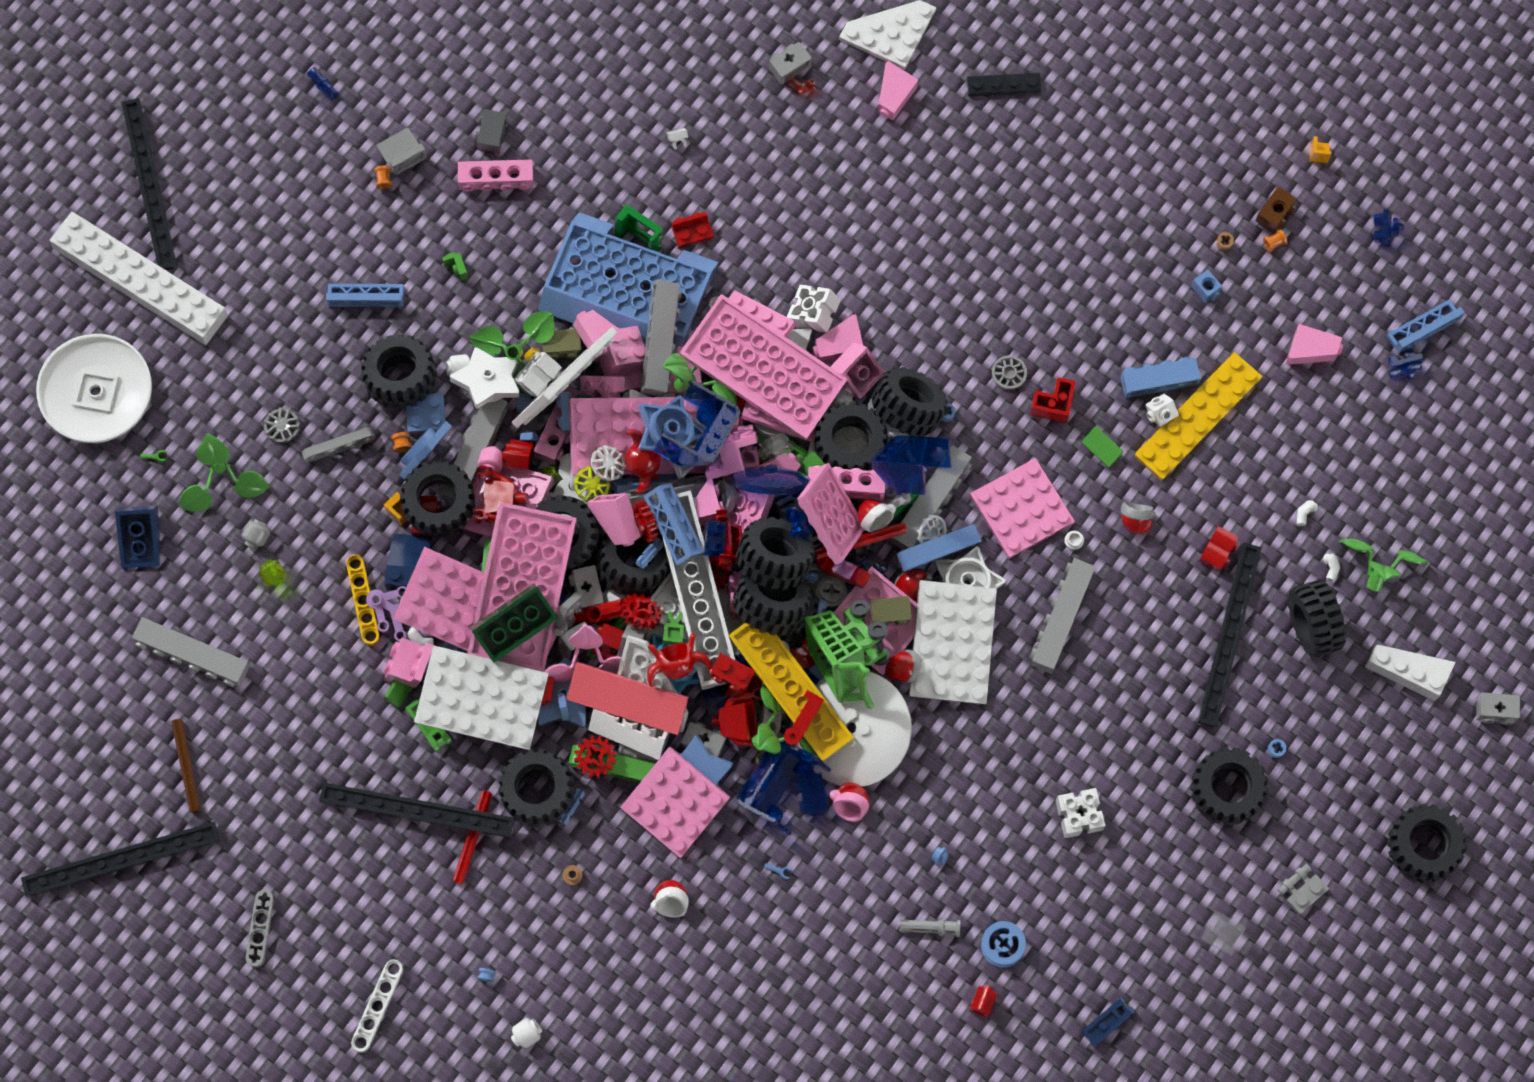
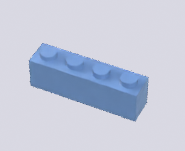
[1120,357,1201,398]

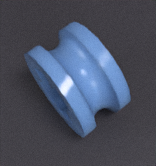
[941,403,955,422]
[1267,739,1286,758]
[477,968,496,982]

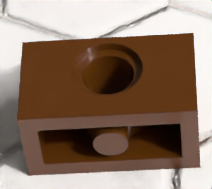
[1255,186,1297,233]

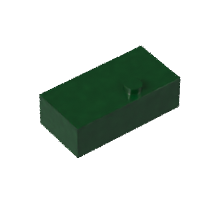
[469,583,559,663]

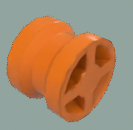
[391,432,412,453]

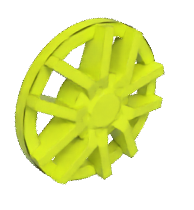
[574,466,610,502]

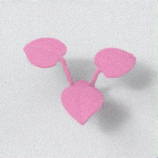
[543,624,622,682]

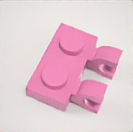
[726,575,741,620]

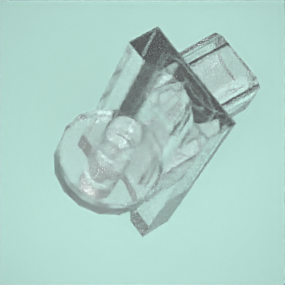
[757,432,793,460]

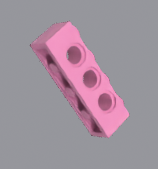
[458,160,534,191]
[534,386,584,465]
[807,466,886,501]

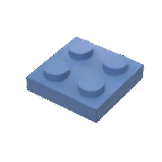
[406,393,446,434]

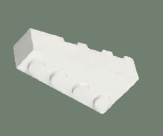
[1365,644,1455,701]
[588,709,670,760]

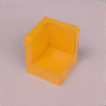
[1309,136,1331,163]
[384,492,407,526]

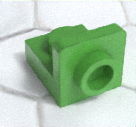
[442,252,468,281]

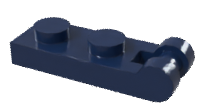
[1081,996,1136,1047]

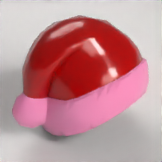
[829,783,870,822]

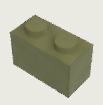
[542,329,581,361]
[869,596,912,626]

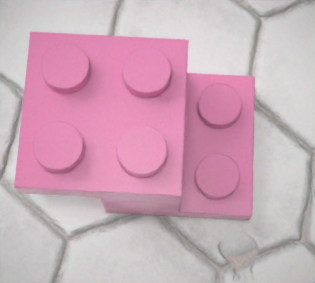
[599,326,645,393]
[705,429,758,480]
[382,638,433,688]

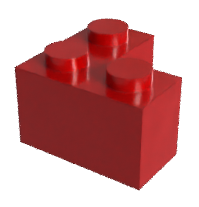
[1029,377,1076,423]

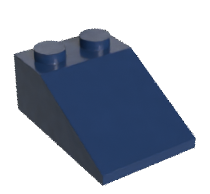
[115,505,160,569]
[384,534,432,591]

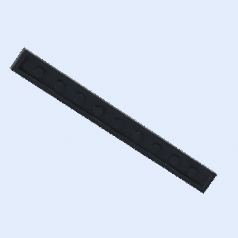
[121,98,178,270]
[1197,542,1262,728]
[319,782,516,838]
[21,821,220,898]

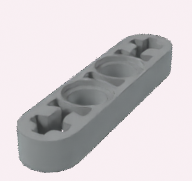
[302,427,375,462]
[246,890,274,968]

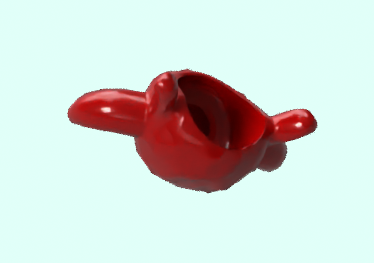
[625,429,662,494]
[647,633,712,687]

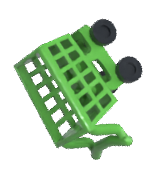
[804,600,891,709]

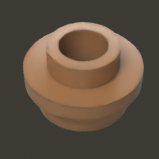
[563,865,582,885]

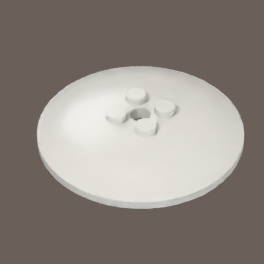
[36,334,152,443]
[798,672,912,787]

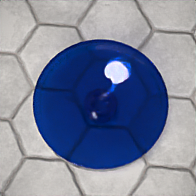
[732,465,810,495]

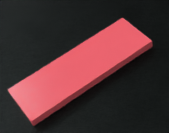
[566,662,689,735]

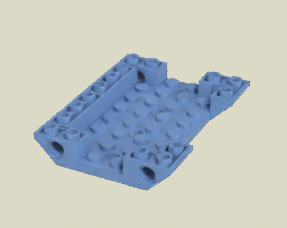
[538,212,718,353]

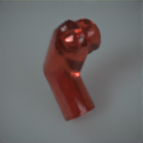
[788,77,816,94]

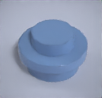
[931,847,949,866]

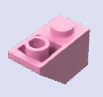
[694,478,724,526]

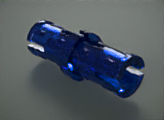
[307,67,339,101]

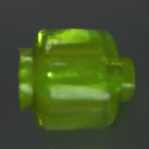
[258,559,287,588]

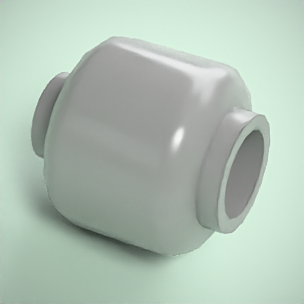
[241,519,270,549]

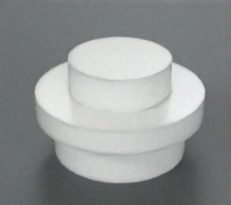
[1065,531,1084,550]

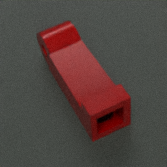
[815,556,871,588]
[784,690,824,746]

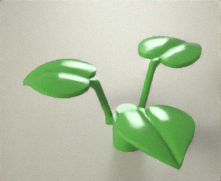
[469,311,555,397]
[663,353,736,412]
[179,433,269,512]
[1339,539,1429,592]
[752,683,818,757]

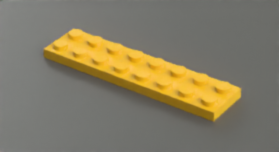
[1133,352,1263,482]
[728,623,854,762]

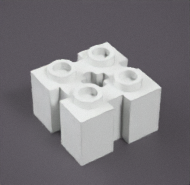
[787,284,841,333]
[513,352,562,397]
[1056,788,1105,838]

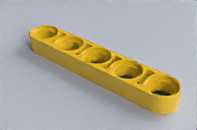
[346,555,380,646]

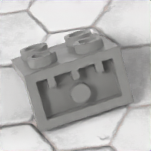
[377,128,427,175]

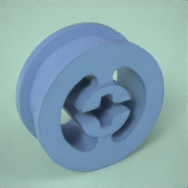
[981,921,1026,968]

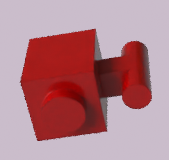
[592,623,624,659]
[969,985,997,1018]

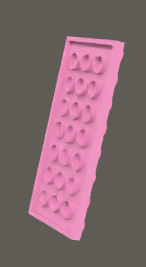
[679,294,847,441]
[568,397,719,476]
[467,502,576,671]
[393,547,561,671]

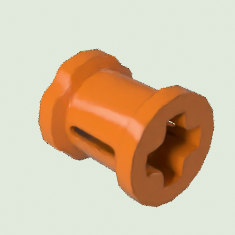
[374,166,392,189]
[1263,229,1287,252]

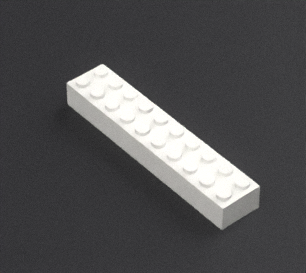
[49,212,228,345]
[653,490,735,690]

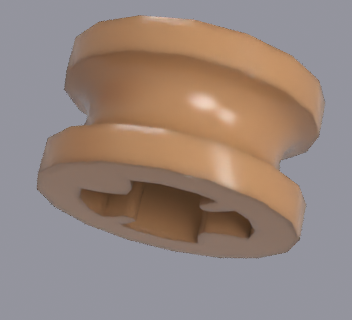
[1216,232,1234,251]

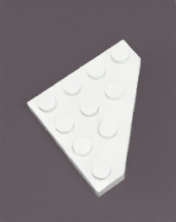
[839,0,936,70]
[617,635,689,732]

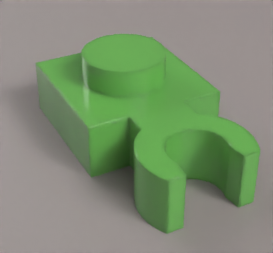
[662,611,684,645]

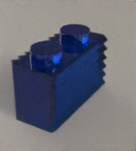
[795,772,829,818]

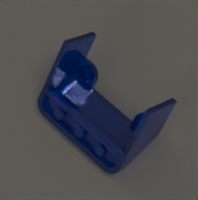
[653,380,740,467]
[871,435,952,495]
[737,738,831,836]

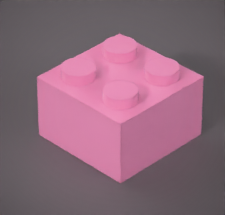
[831,342,885,399]

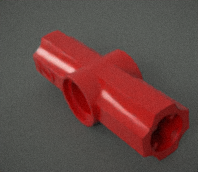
[573,599,623,627]

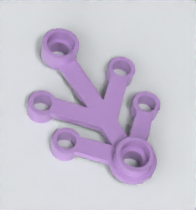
[366,586,430,641]

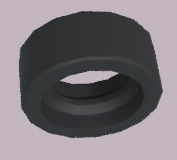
[522,403,554,434]

